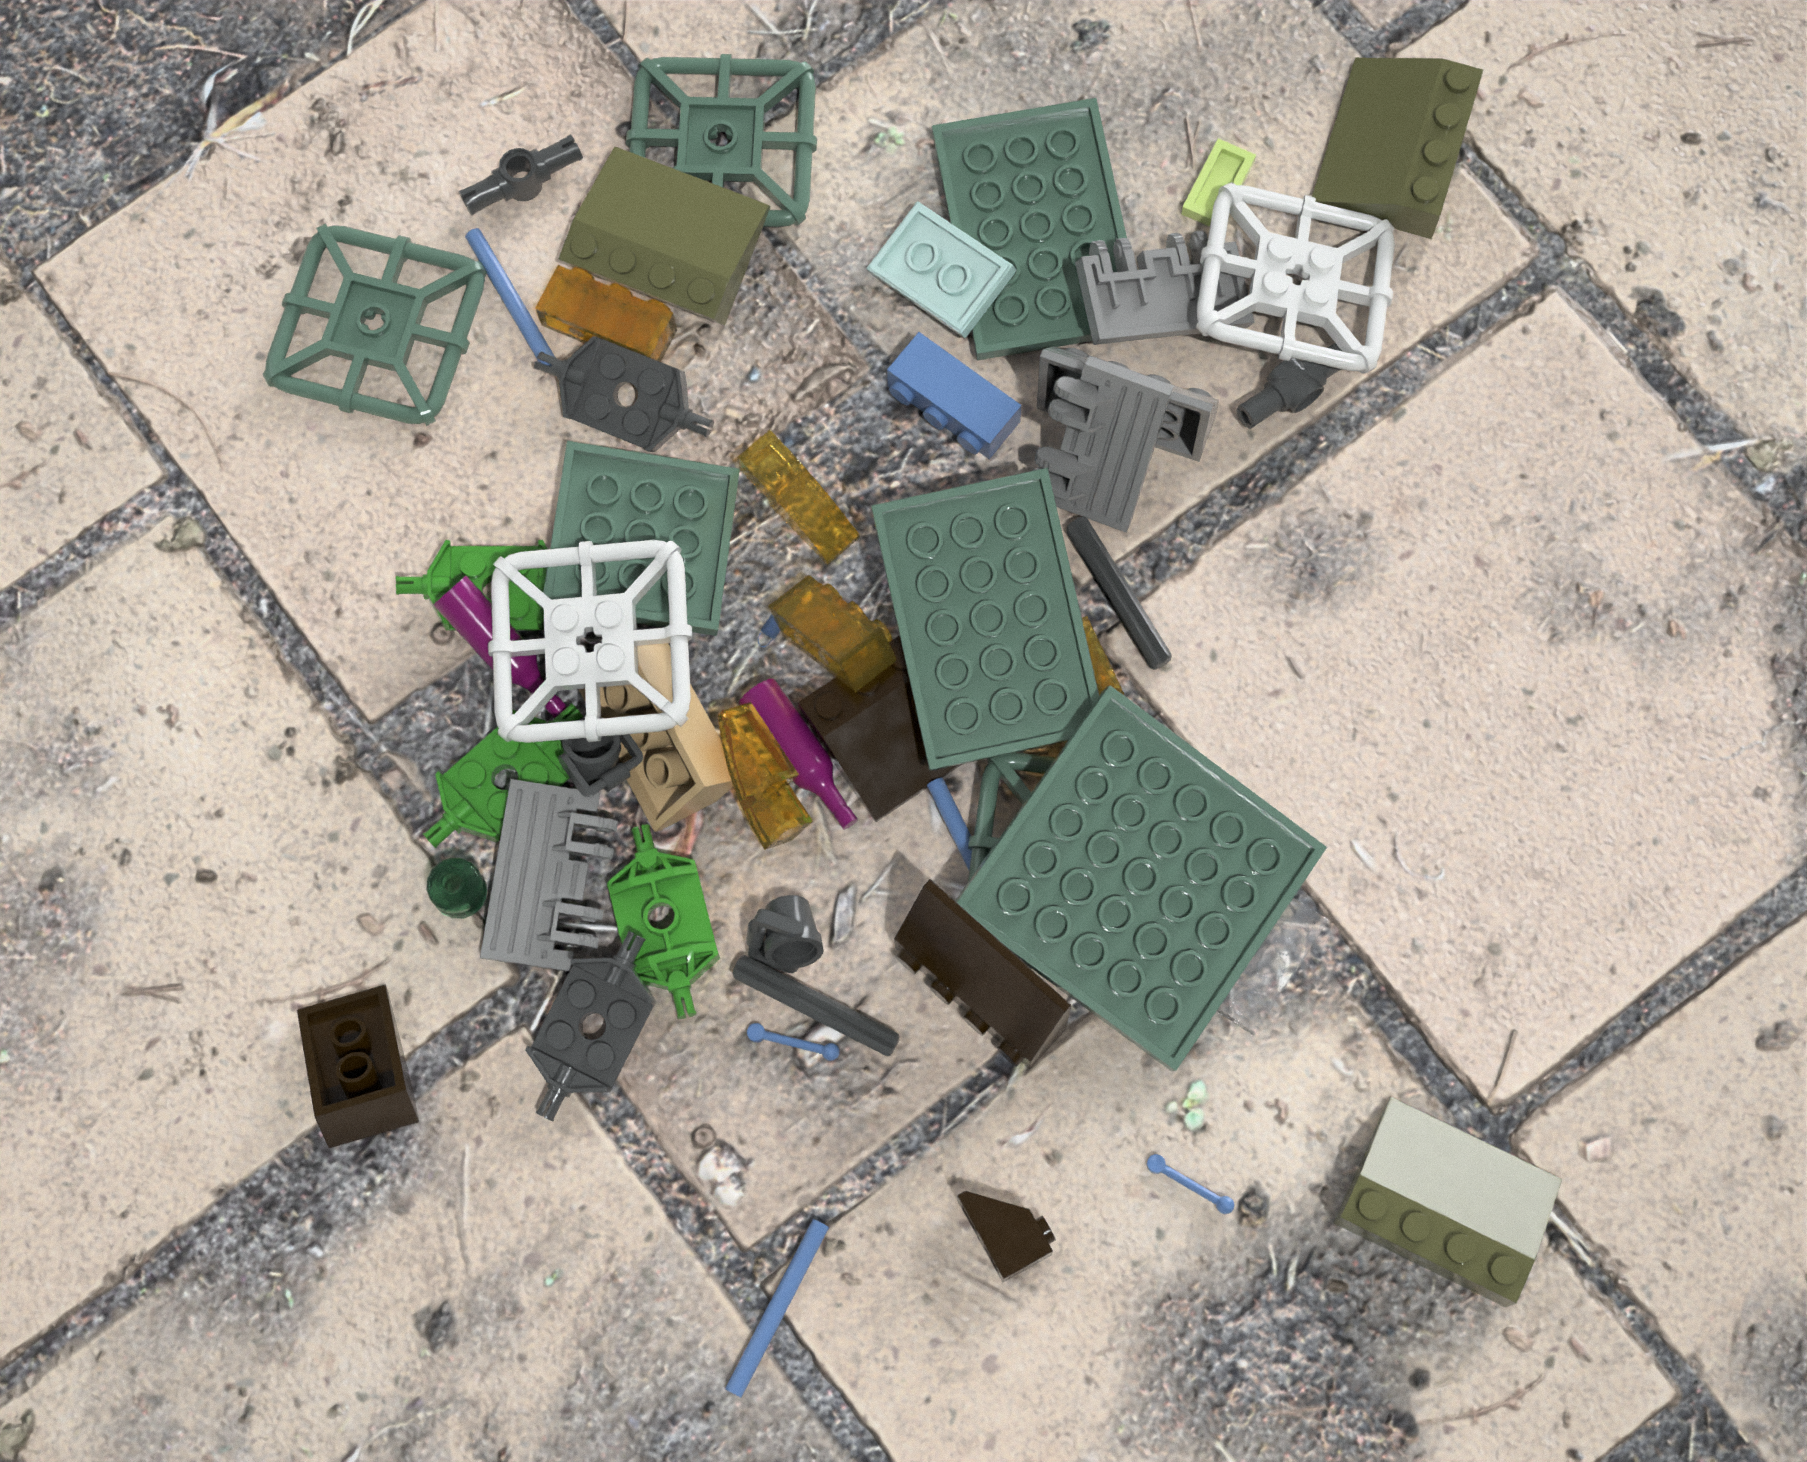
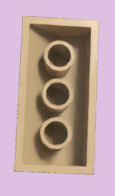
[579,643,742,832]

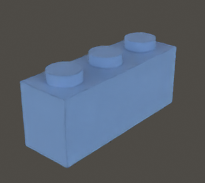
[887,332,1022,459]

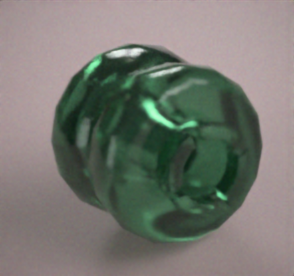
[426,858,487,919]

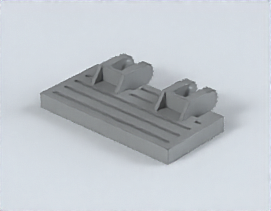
[1075,230,1255,345]
[1033,355,1174,533]
[480,779,618,972]

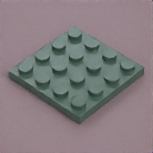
[541,441,740,636]

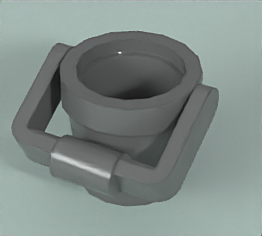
[558,718,643,797]
[746,895,824,973]

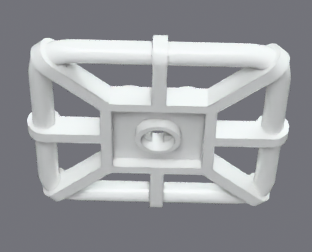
[1196,182,1395,374]
[488,540,692,743]

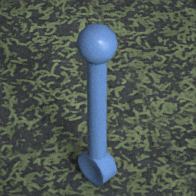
[747,1023,840,1061]
[1147,1154,1235,1214]

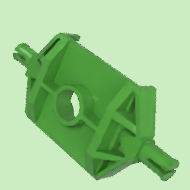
[396,540,548,631]
[423,703,584,848]
[607,824,720,1019]

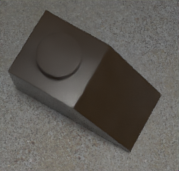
[957,1191,1056,1283]

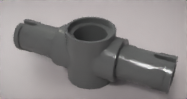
[459,134,583,216]
[1236,343,1342,429]

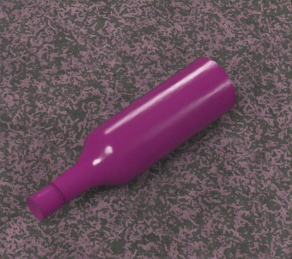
[433,576,568,718]
[738,678,858,830]

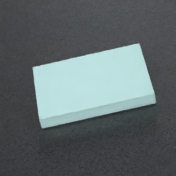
[866,201,1017,338]

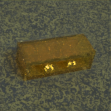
[535,265,677,362]
[768,575,897,692]

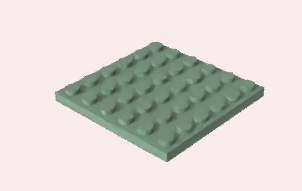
[955,685,1327,1071]

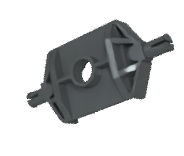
[534,336,714,452]
[525,931,656,1121]

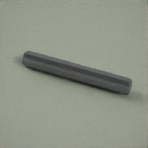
[1066,517,1172,670]
[732,955,900,1056]

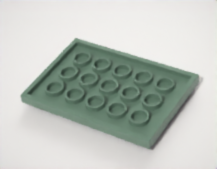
[932,98,1127,361]
[871,468,1099,771]

